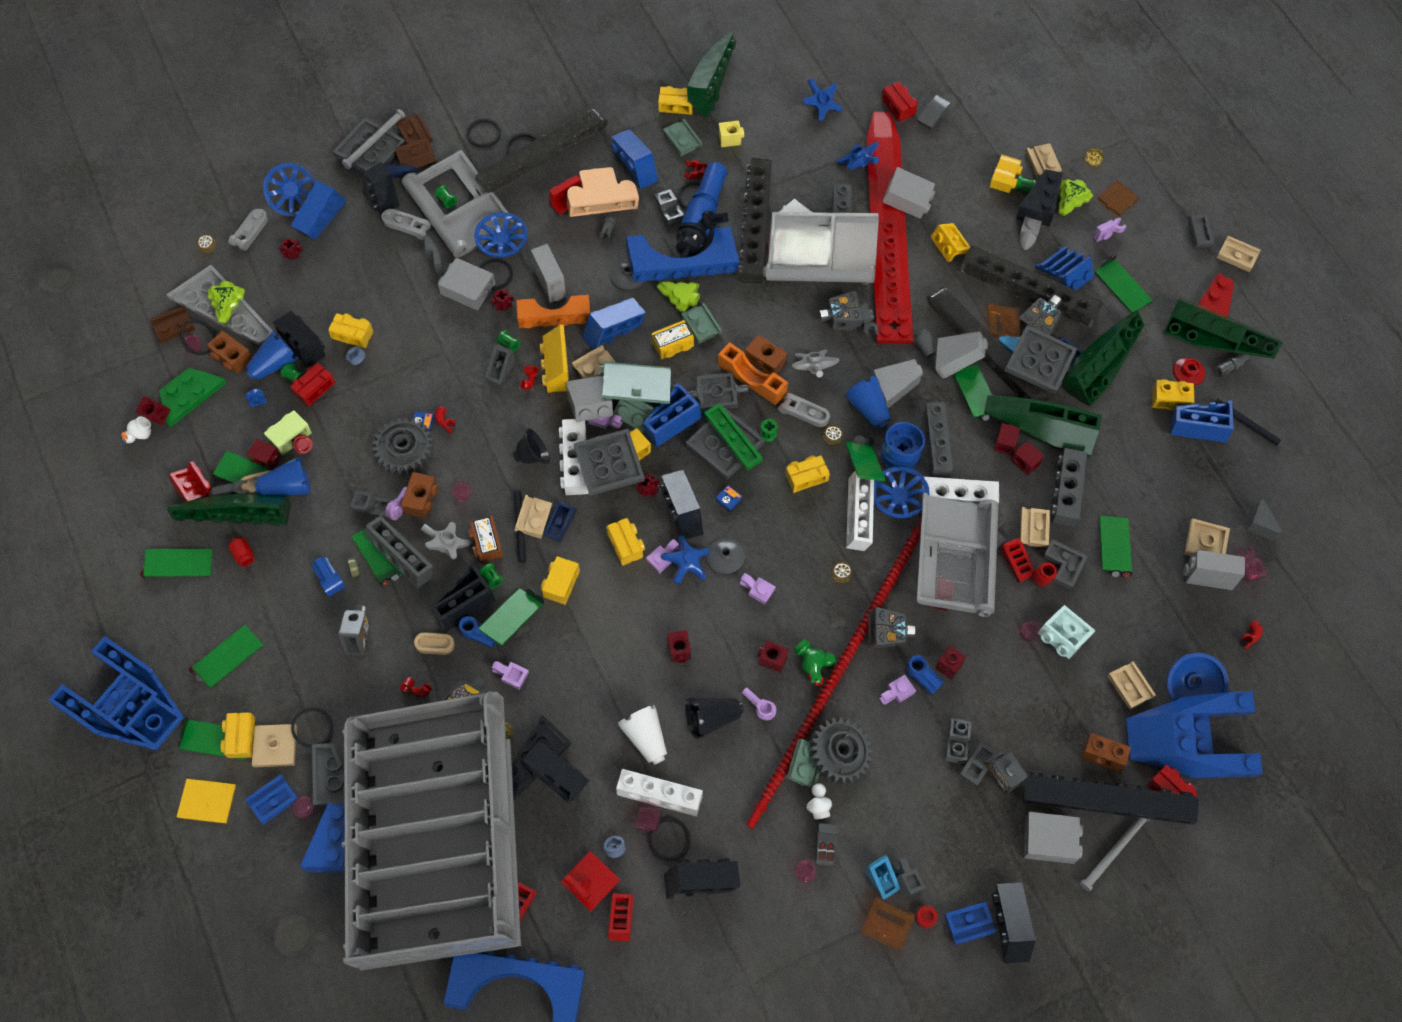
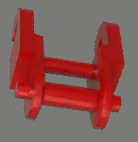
[684,160,707,179]

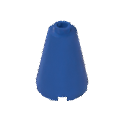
[246,330,299,380]
[844,376,891,430]
[254,457,311,496]

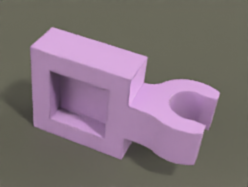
[1093,218,1126,242]
[588,415,623,429]
[646,539,680,574]
[740,573,776,605]
[492,661,529,690]
[879,675,916,705]

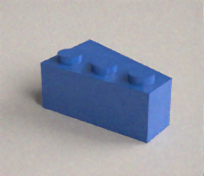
[611,129,658,189]
[291,180,347,240]
[583,298,646,351]
[643,382,702,447]
[1170,400,1233,443]
[300,803,345,872]

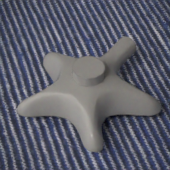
[792,350,840,377]
[421,522,472,560]

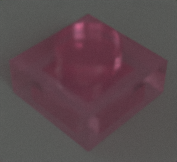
[635,807,662,832]

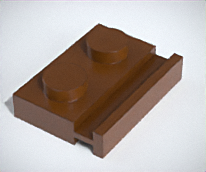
[396,113,433,144]
[395,138,436,169]
[150,306,195,343]

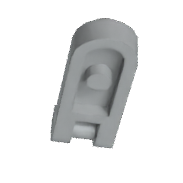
[228,209,268,251]
[382,209,431,240]
[778,393,830,427]

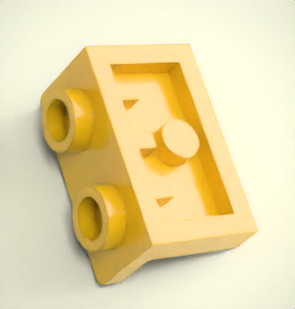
[930,223,971,262]

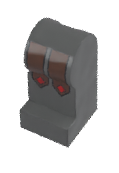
[816,823,838,867]

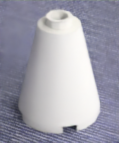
[618,705,667,765]

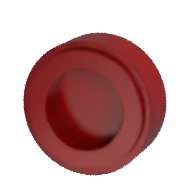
[915,905,938,929]

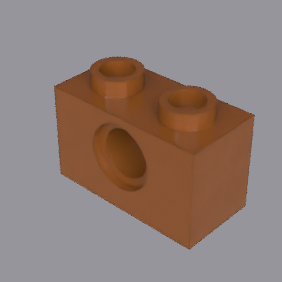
[745,335,788,374]
[401,472,439,519]
[1080,733,1131,773]

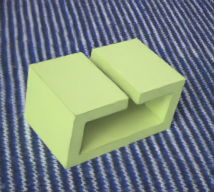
[264,410,312,456]

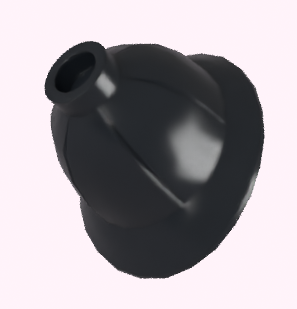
[513,429,550,464]

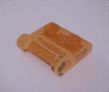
[987,304,1020,340]
[861,896,916,951]

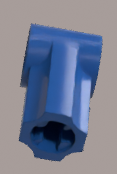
[311,557,346,597]
[459,616,496,649]
[905,655,944,695]

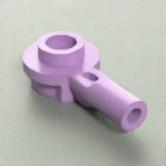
[386,487,407,521]
[742,688,776,721]

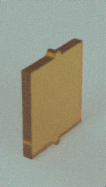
[1097,181,1139,216]

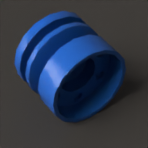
[880,422,925,473]

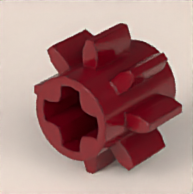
[279,237,303,261]
[491,289,514,312]
[636,474,660,498]

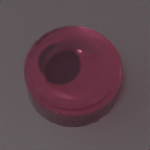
[1020,621,1041,642]

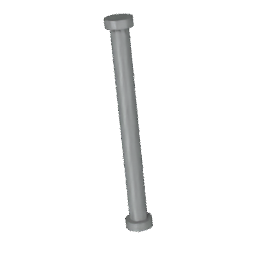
[342,109,405,169]
[1080,818,1150,892]

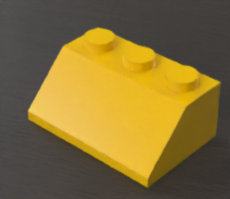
[540,325,569,393]

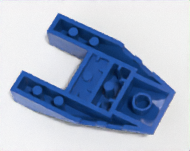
[48,636,184,751]
[1125,691,1263,779]

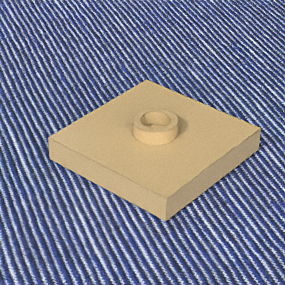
[1184,518,1230,556]
[252,724,298,767]

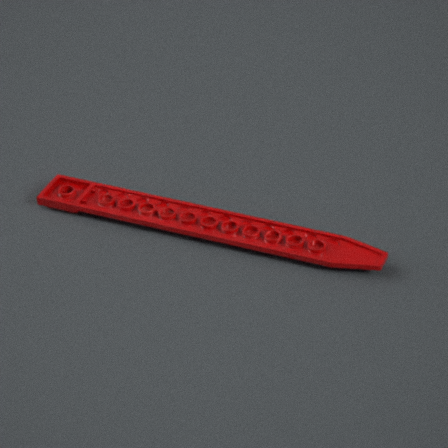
[866,112,913,344]

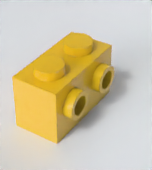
[1152,379,1194,410]

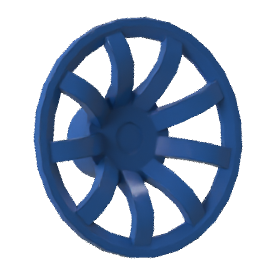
[263,163,315,216]
[474,212,527,258]
[874,466,930,519]

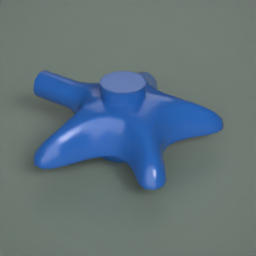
[803,78,843,121]
[837,142,879,170]
[660,535,710,585]

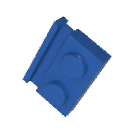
[245,774,299,825]
[944,902,997,945]

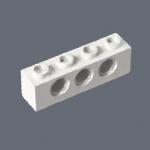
[559,419,588,495]
[846,471,874,551]
[920,477,999,506]
[616,769,703,817]

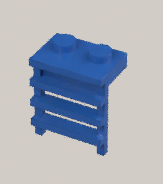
[1035,246,1094,296]

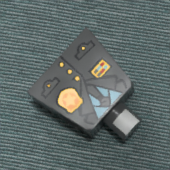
[819,291,863,330]
[1019,295,1062,336]
[868,607,915,649]

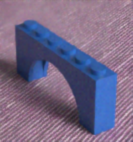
[625,227,739,282]
[443,951,586,1022]

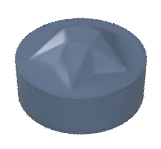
[346,346,365,365]
[604,836,626,858]

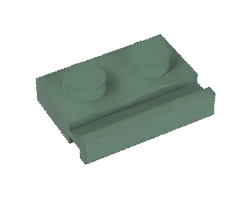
[663,119,702,156]
[681,303,722,344]
[613,400,656,433]
[787,739,820,789]

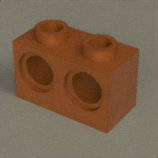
[207,330,252,374]

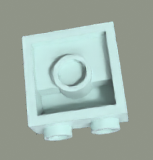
[1038,605,1095,659]

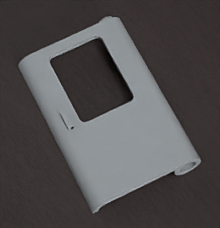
[402,150,514,258]

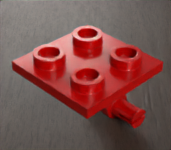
[560,851,621,912]

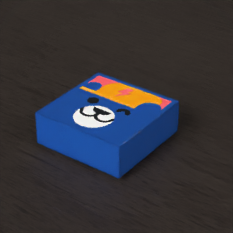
[413,411,434,432]
[716,485,743,511]

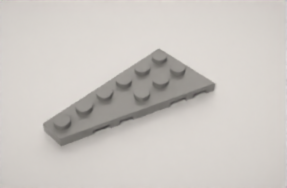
[166,265,276,346]

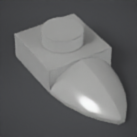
[1019,217,1042,251]

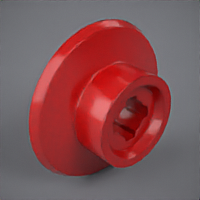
[1173,358,1205,386]

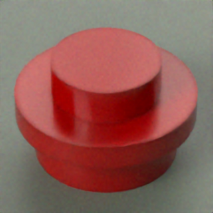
[293,435,313,454]

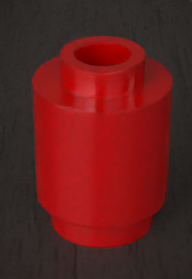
[228,537,255,567]
[1033,563,1057,587]

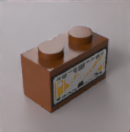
[468,515,503,563]

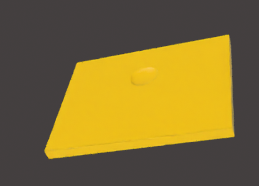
[177,779,236,824]

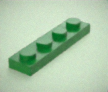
[704,403,763,471]

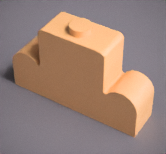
[566,167,639,217]

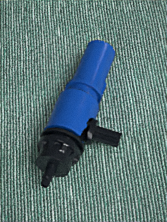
[676,162,729,258]

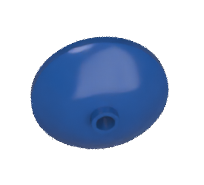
[1166,652,1229,701]

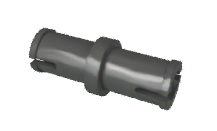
[1214,354,1250,377]

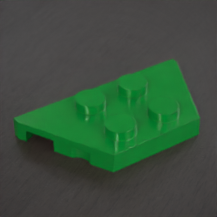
[159,368,227,428]

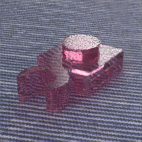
[1238,546,1268,582]

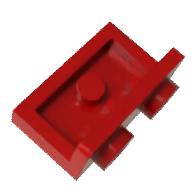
[549,175,581,215]
[169,461,211,502]

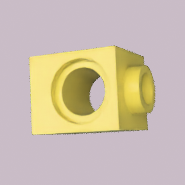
[718,121,744,147]

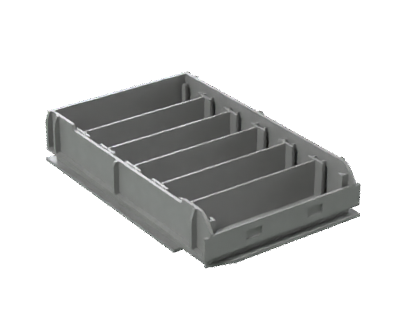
[342,691,521,971]

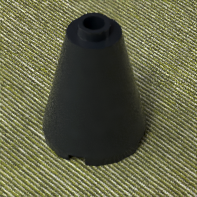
[685,698,744,739]

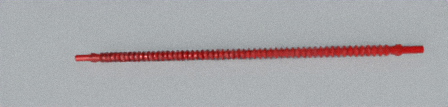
[746,518,922,829]

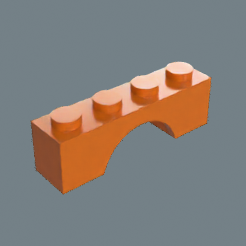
[517,295,590,329]
[718,342,788,406]

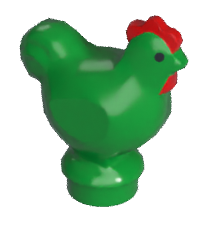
[793,639,836,686]

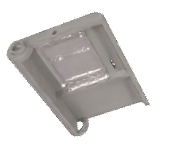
[763,212,879,283]
[917,493,999,617]

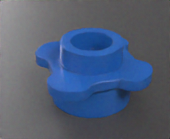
[245,389,267,407]

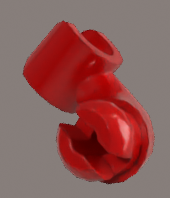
[520,365,539,390]
[434,406,456,433]
[1240,621,1263,649]
[400,677,432,697]

